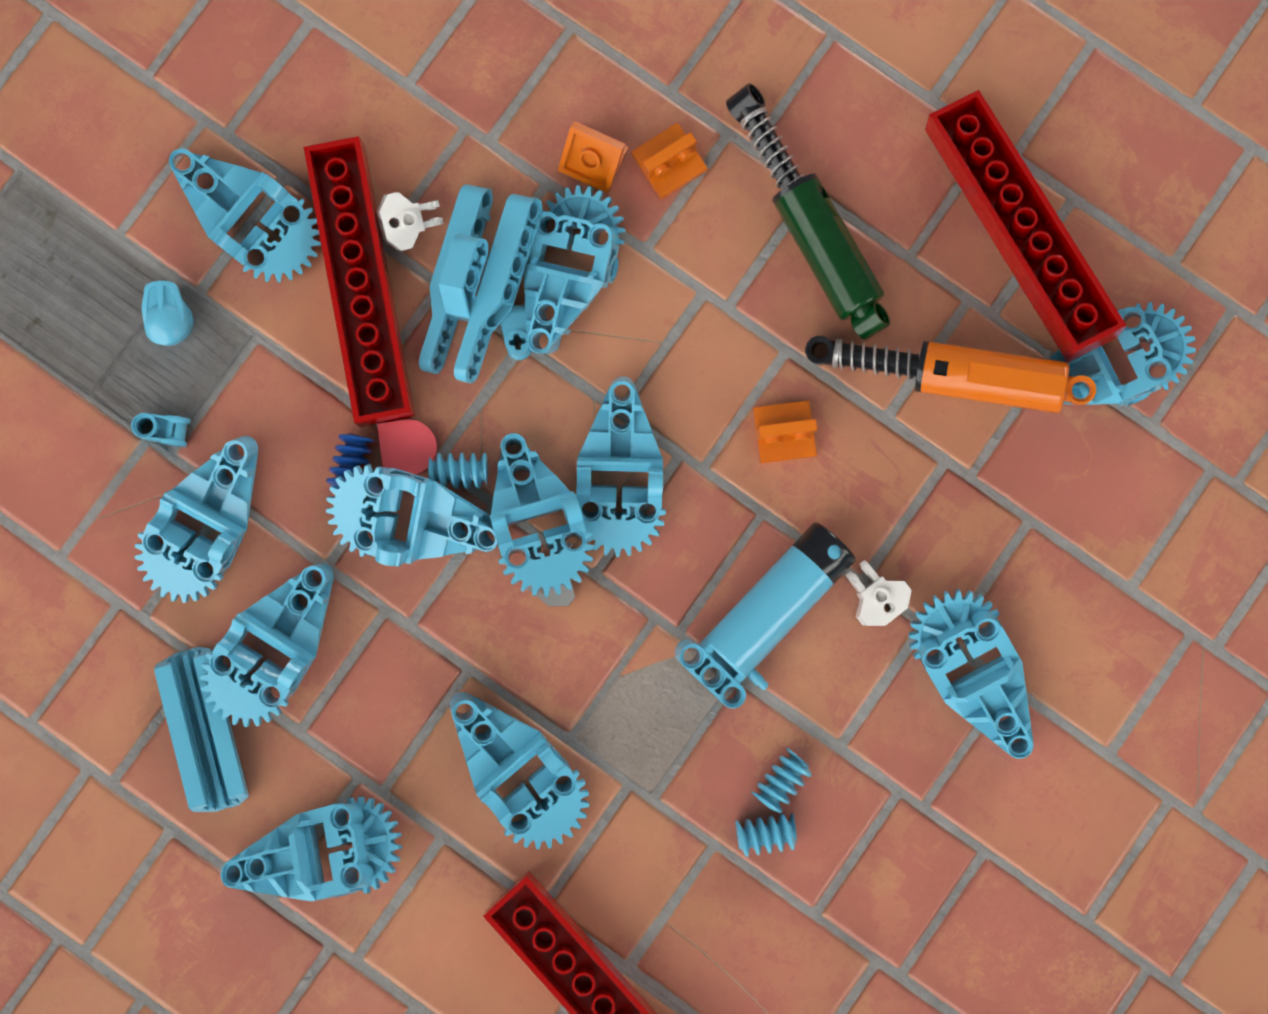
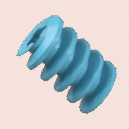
[428,453,488,489]
[751,747,812,813]
[735,813,797,857]

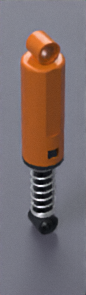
[805,336,1096,414]

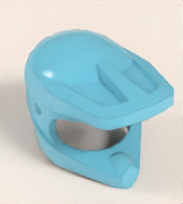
[142,280,194,346]

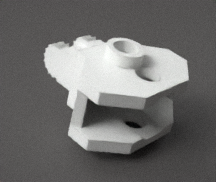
[376,192,444,251]
[845,560,912,626]

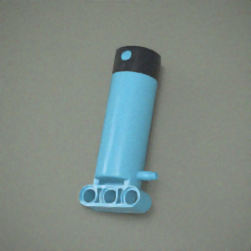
[675,522,856,709]

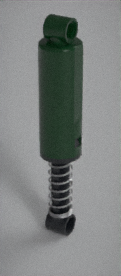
[726,83,890,340]

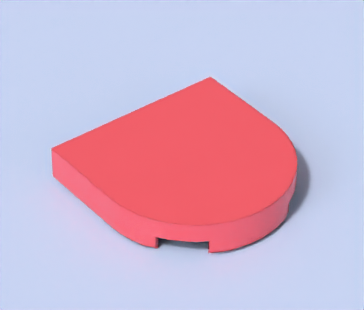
[377,419,438,475]

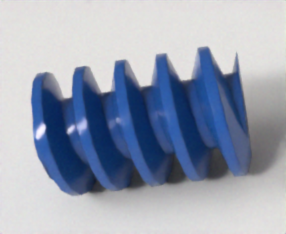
[326,433,375,487]

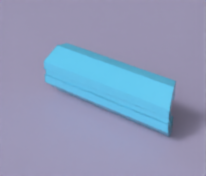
[154,647,249,812]

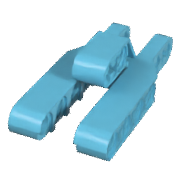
[419,184,542,383]

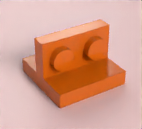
[557,121,629,193]
[631,122,708,200]
[753,400,817,464]

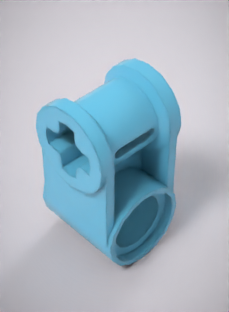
[500,304,532,360]
[131,413,191,447]

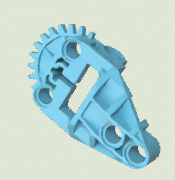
[169,149,321,283]
[523,186,626,354]
[1049,302,1196,406]
[576,376,666,557]
[489,433,594,597]
[135,436,258,603]
[326,465,498,567]
[199,563,334,727]
[908,589,1034,759]
[449,692,589,849]
[221,797,402,901]

